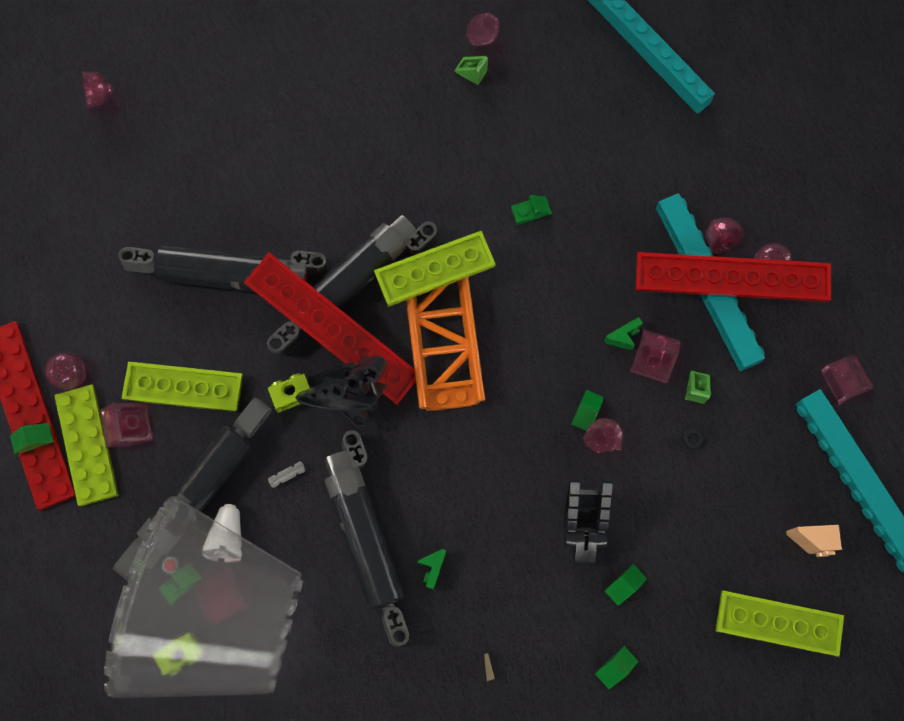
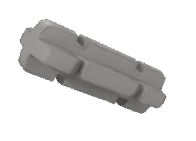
[268,462,306,488]

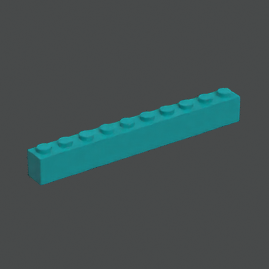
[588,0,715,114]
[656,193,765,372]
[796,389,904,572]

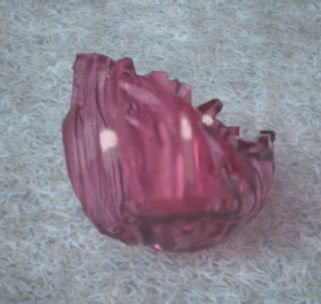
[466,12,500,47]
[583,418,623,453]

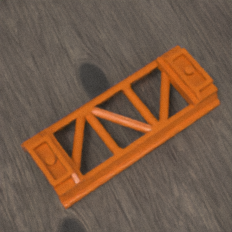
[406,277,485,411]

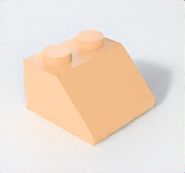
[787,525,842,557]

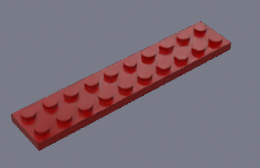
[244,252,416,405]
[635,252,831,302]
[0,321,76,511]

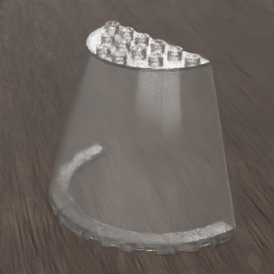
[104,496,304,699]

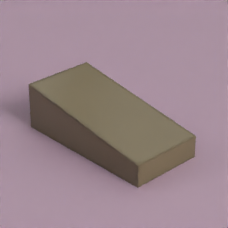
[484,653,495,681]

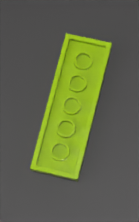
[374,231,496,307]
[121,362,243,412]
[54,385,119,507]
[716,591,844,657]

